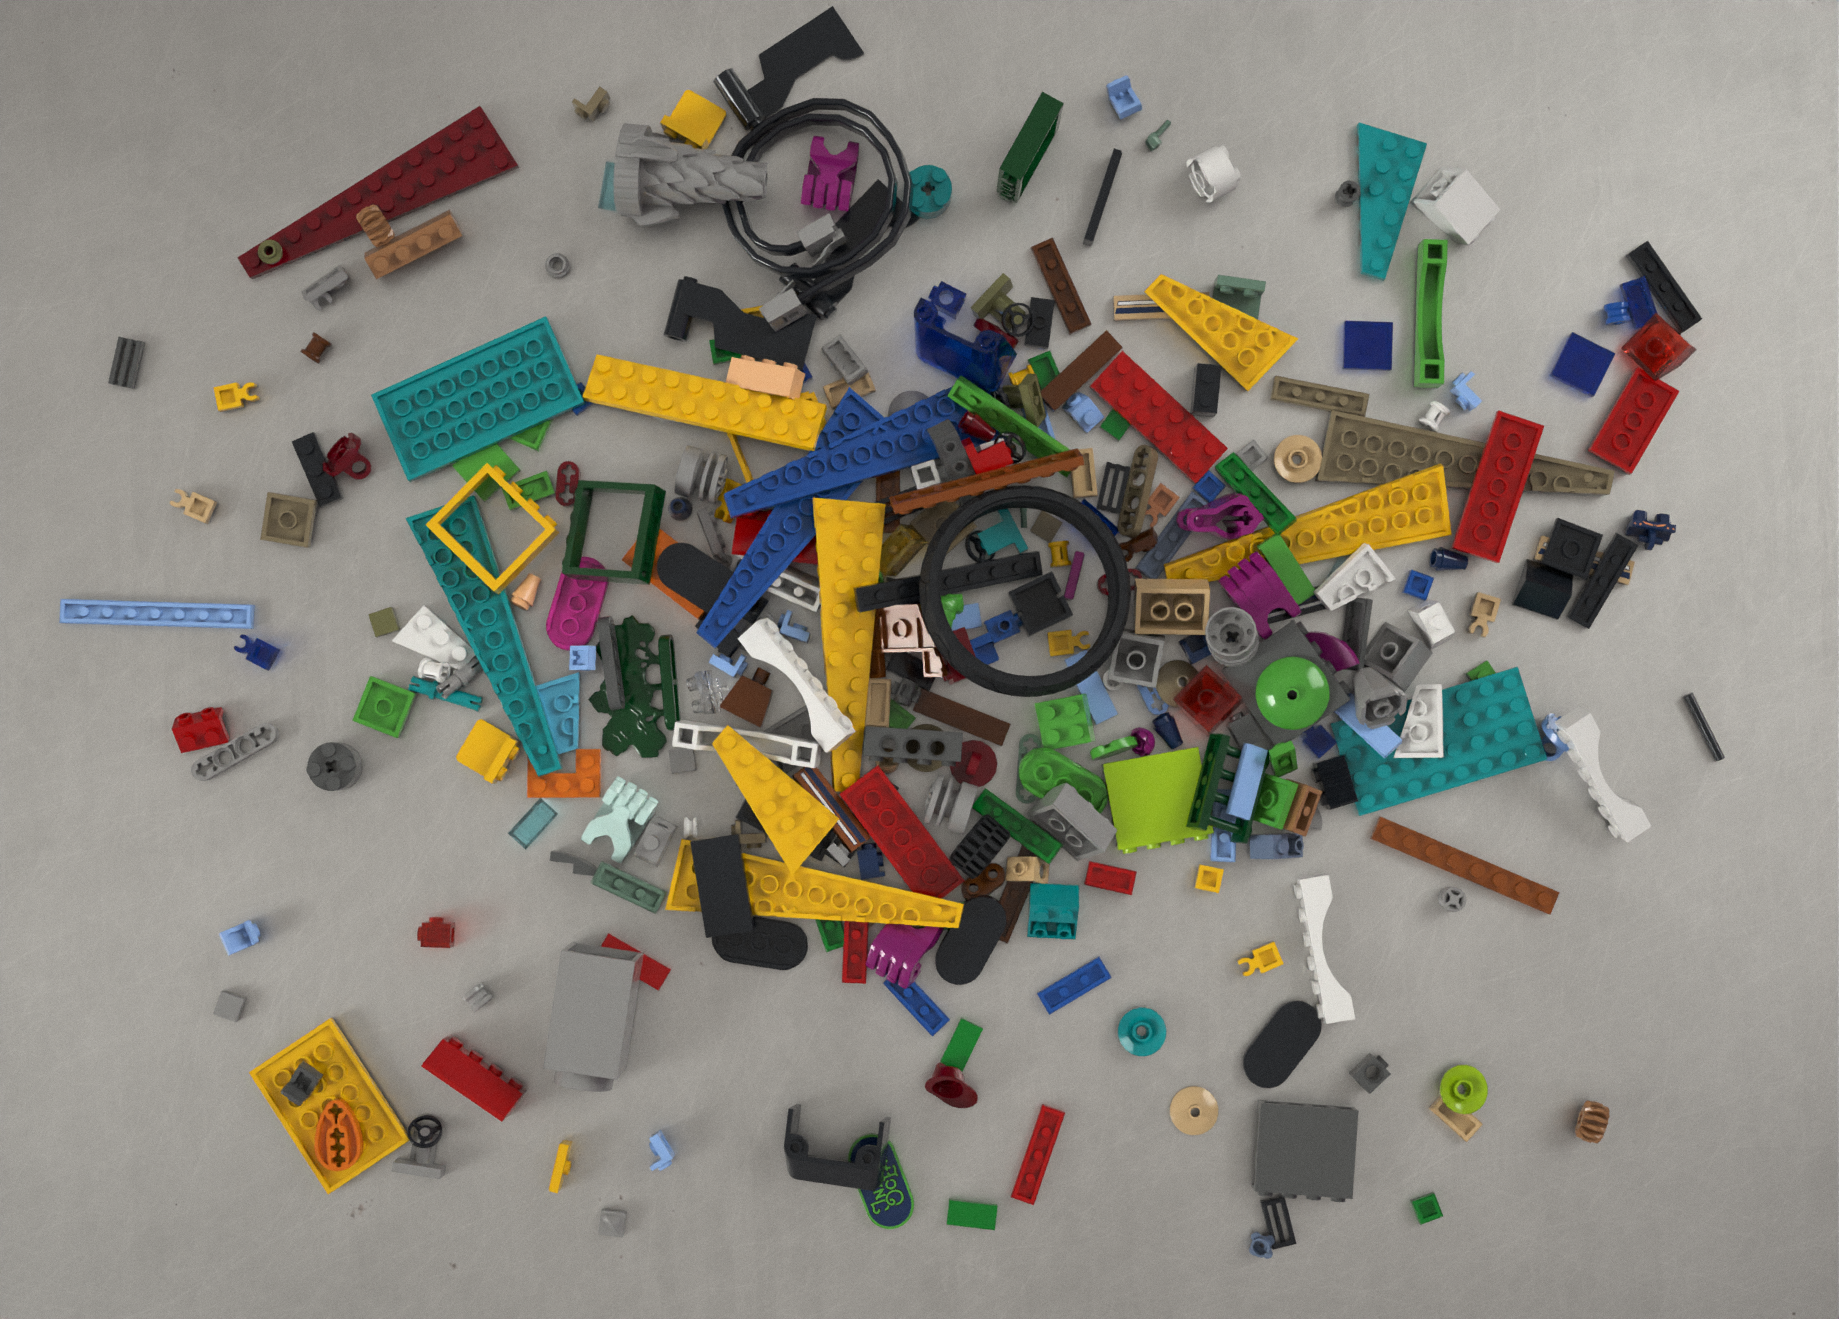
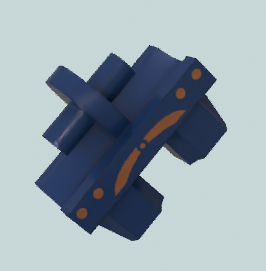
[1625,510,1676,551]

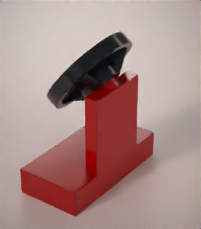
[961,432,1026,474]

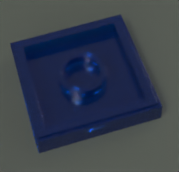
[1342,321,1393,371]
[1549,332,1615,397]

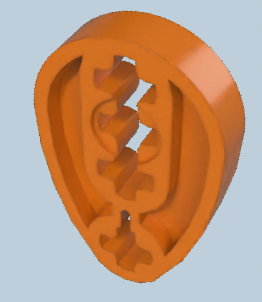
[314,1098,364,1171]

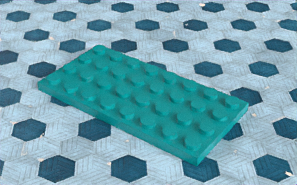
[371,316,585,483]
[1330,667,1547,816]

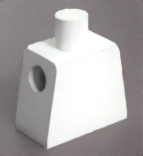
[1407,599,1455,650]

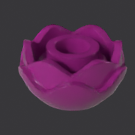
[1130,727,1155,757]

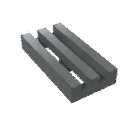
[108,336,144,389]

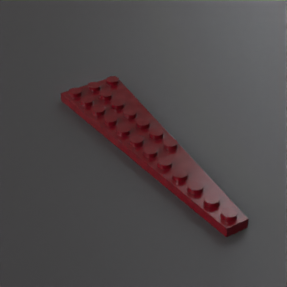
[237,106,520,279]

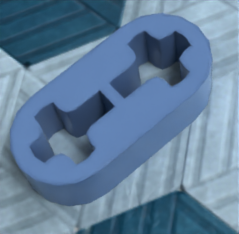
[1136,685,1169,715]

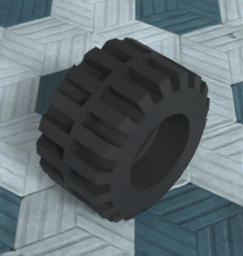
[949,814,1011,879]

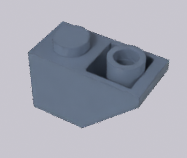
[1250,833,1304,859]

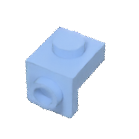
[1106,75,1142,119]
[1450,371,1482,411]
[1062,392,1104,433]
[219,920,261,956]

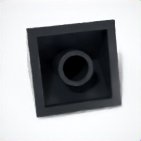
[1512,559,1573,620]

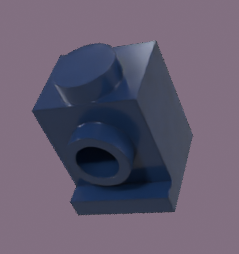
[857,843,885,880]

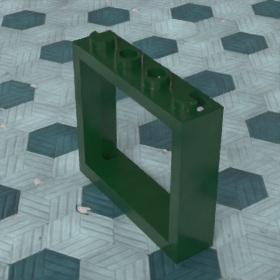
[996,92,1064,203]
[562,480,666,585]

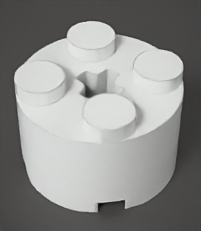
[1187,145,1241,203]

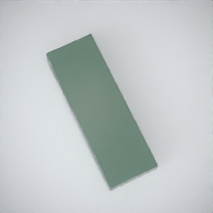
[591,861,667,914]

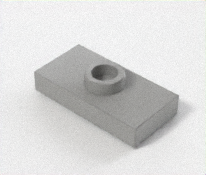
[821,335,868,386]

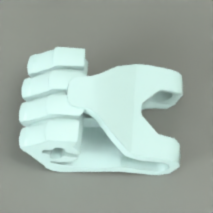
[581,776,659,864]

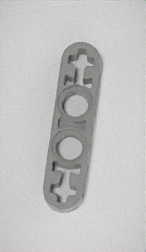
[191,723,279,781]

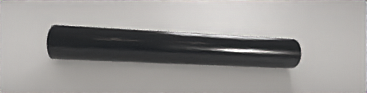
[1684,692,1725,761]

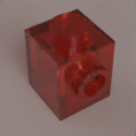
[417,917,455,948]

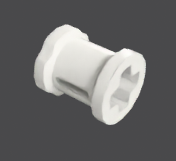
[1419,401,1450,432]
[418,658,450,683]

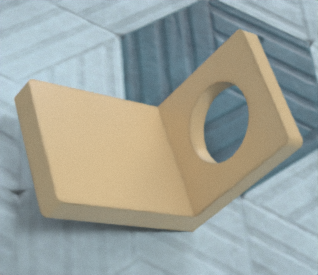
[1005,857,1049,884]

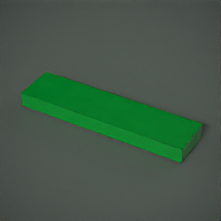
[1215,452,1296,536]
[972,788,1064,865]

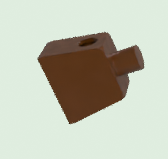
[719,667,774,728]

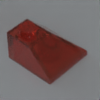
[1621,313,1697,381]

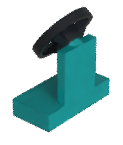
[965,509,1028,563]

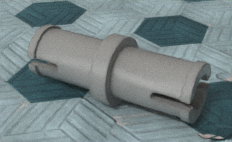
[436,658,483,699]

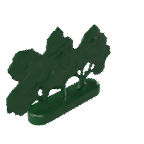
[588,615,681,758]

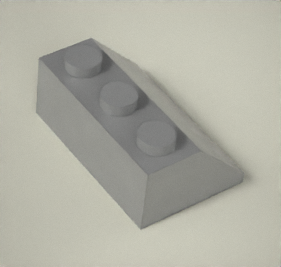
[1026,783,1117,861]

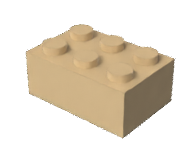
[1133,578,1210,635]

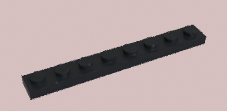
[853,551,1043,612]

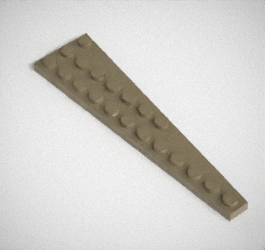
[1316,410,1615,495]

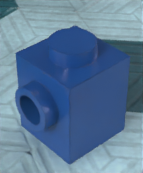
[984,610,1023,645]

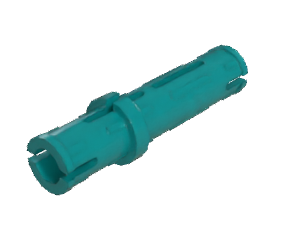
[408,676,483,712]

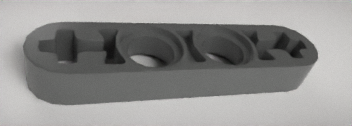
[597,616,625,710]

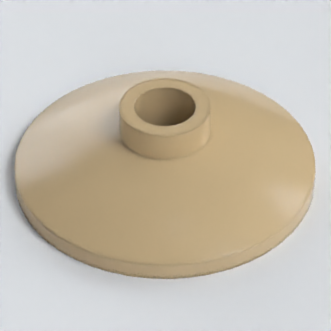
[1274,435,1322,483]
[1170,1086,1218,1135]

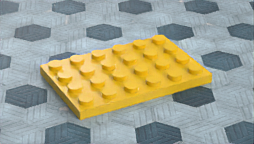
[249,1018,409,1194]

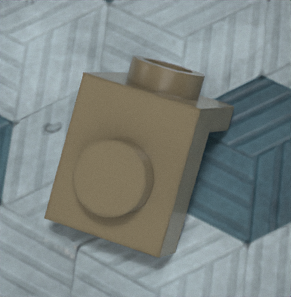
[572,86,610,121]
[731,819,767,848]

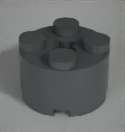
[306,742,362,791]

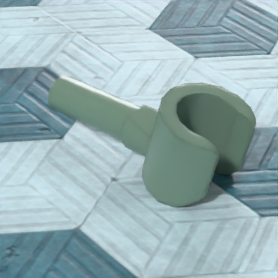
[1145,120,1171,151]
[1020,508,1027,528]

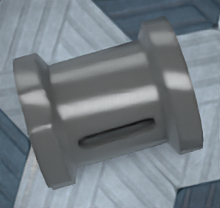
[1335,180,1360,207]

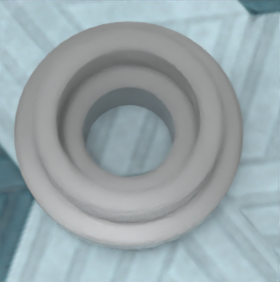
[545,253,570,278]

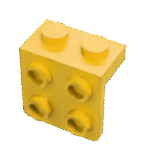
[660,90,726,149]
[456,719,521,784]

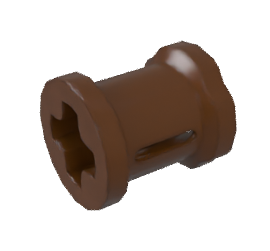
[300,332,332,364]

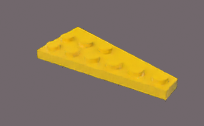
[1144,274,1298,391]
[712,725,839,875]

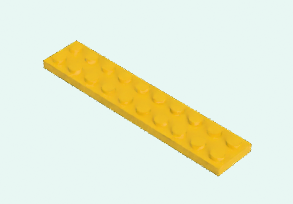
[583,354,827,451]

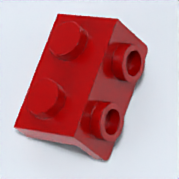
[172,707,230,753]

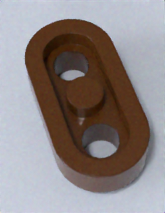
[961,863,1005,900]

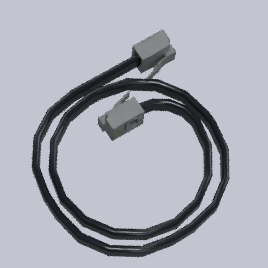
[722,98,914,332]

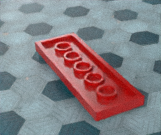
[1089,351,1228,484]
[1451,410,1544,563]
[839,765,965,898]

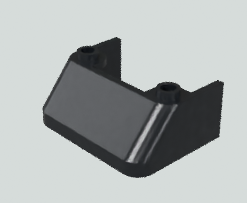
[784,1104,891,1190]

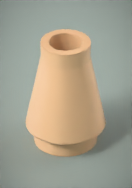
[510,573,541,611]

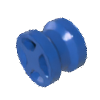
[1604,302,1631,326]

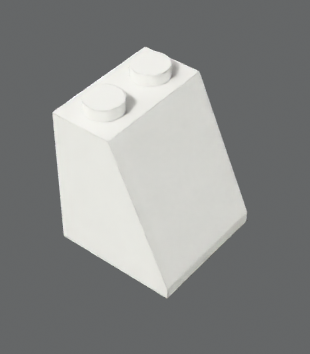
[1411,167,1500,245]

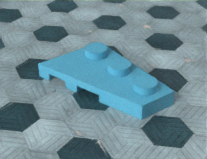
[536,672,580,755]

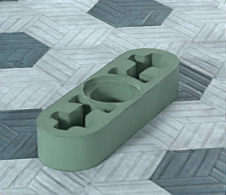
[1016,734,1041,804]

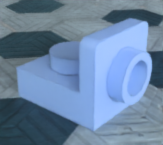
[777,610,811,644]
[569,645,596,671]
[709,653,748,678]
[649,1130,675,1171]

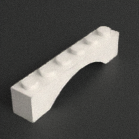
[738,618,856,753]
[1555,706,1651,842]
[672,720,822,768]
[1294,874,1355,1024]

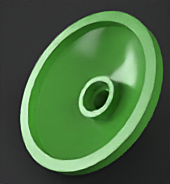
[1256,657,1329,730]

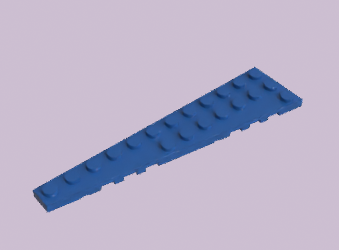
[724,371,1006,519]
[696,387,884,649]

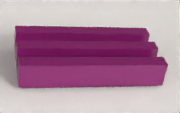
[1064,551,1085,601]

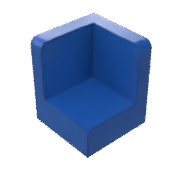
[970,632,999,665]

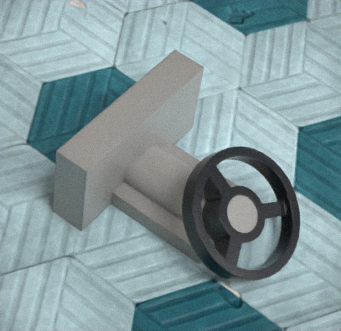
[392,1115,446,1179]

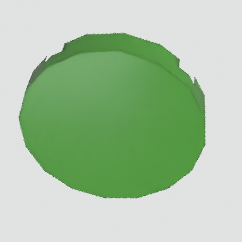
[1090,736,1138,761]

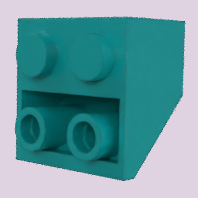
[1027,883,1079,939]

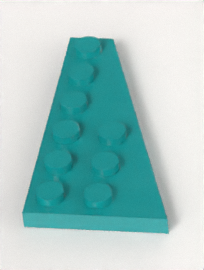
[1357,122,1427,281]

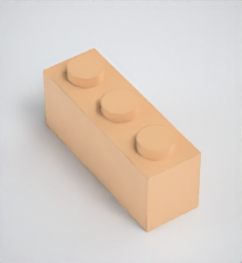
[726,355,805,399]

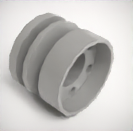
[674,445,728,504]
[1205,607,1259,667]
[924,774,978,834]

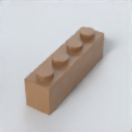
[364,210,462,279]

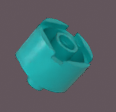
[910,165,952,219]

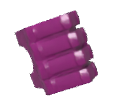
[801,136,859,211]
[1176,493,1264,540]
[1218,551,1301,640]
[865,924,945,989]

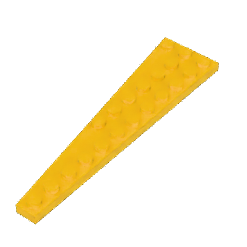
[812,497,886,792]

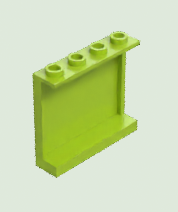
[1101,747,1214,854]

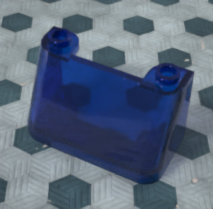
[914,298,1017,392]

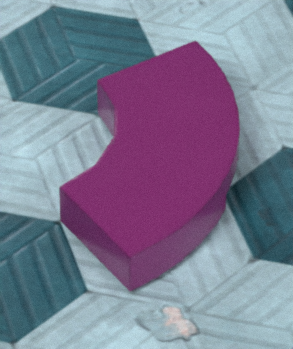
[1305,631,1360,672]

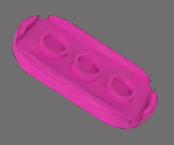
[546,557,609,651]

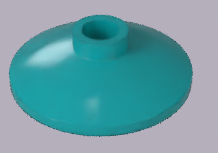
[1118,1007,1167,1056]

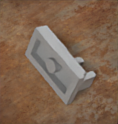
[301,264,349,310]

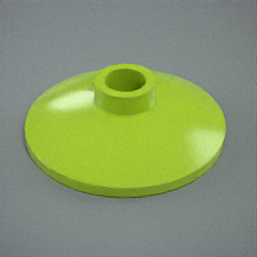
[1440,1065,1488,1114]

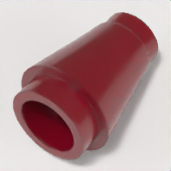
[958,411,996,442]

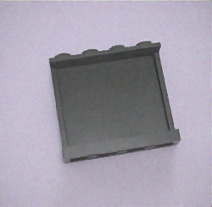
[1222,619,1351,745]
[1252,1100,1359,1202]

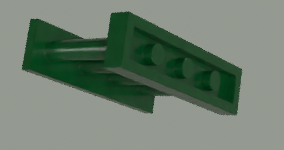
[1186,734,1270,844]

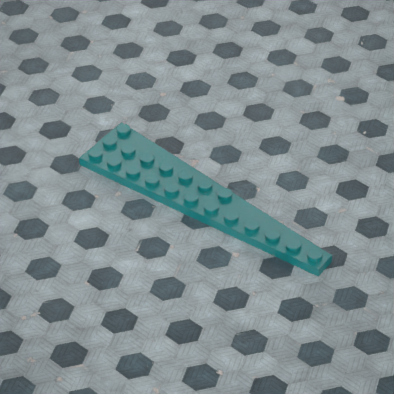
[406,495,563,777]

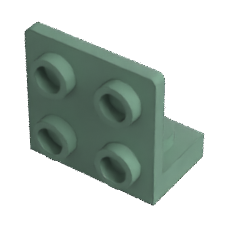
[1212,275,1266,319]

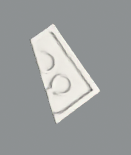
[1313,543,1396,611]
[392,605,476,670]
[1394,684,1444,758]

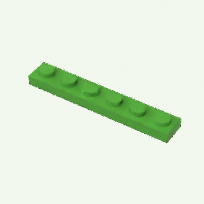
[948,375,1071,478]

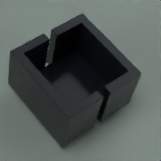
[1008,571,1073,637]

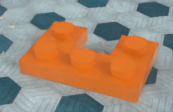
[527,749,601,798]

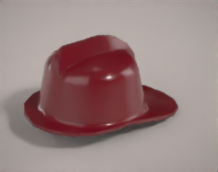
[925,1063,978,1108]

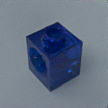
[928,281,967,319]

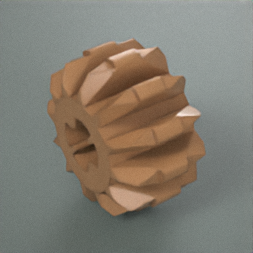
[356,204,395,247]
[1575,1100,1610,1144]

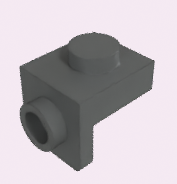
[281,1061,323,1106]

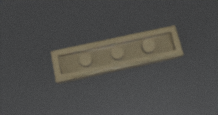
[1270,376,1370,417]

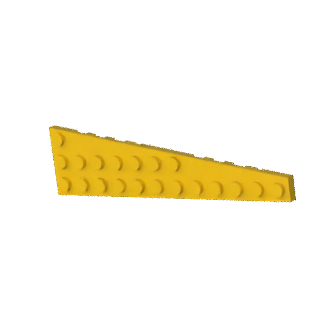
[1163,463,1452,582]
[665,839,964,928]

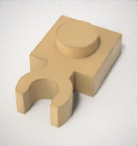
[170,489,217,524]
[1468,592,1501,637]

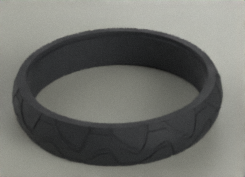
[919,485,1131,697]

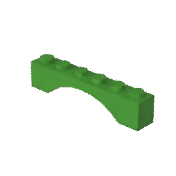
[1414,239,1448,388]

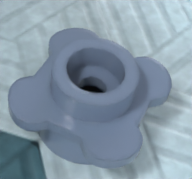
[1249,1232,1275,1259]

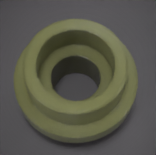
[258,240,283,264]

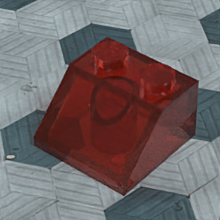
[1173,665,1242,737]

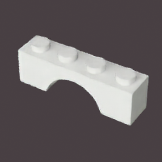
[911,438,1004,490]

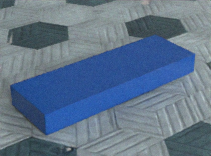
[1037,956,1112,1015]
[883,979,950,1036]

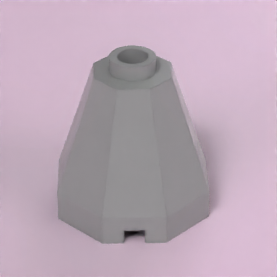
[1352,667,1407,729]

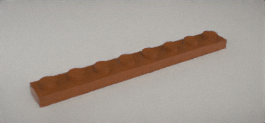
[889,448,1084,514]
[1370,816,1560,915]

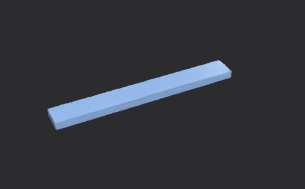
[59,599,255,629]

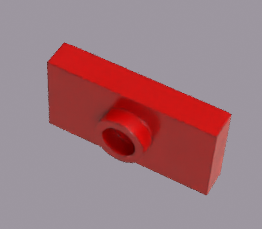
[1084,861,1137,895]

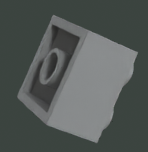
[1364,622,1433,692]
[1108,628,1165,688]

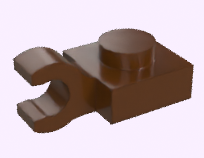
[1119,527,1157,562]

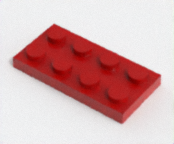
[1588,367,1679,475]

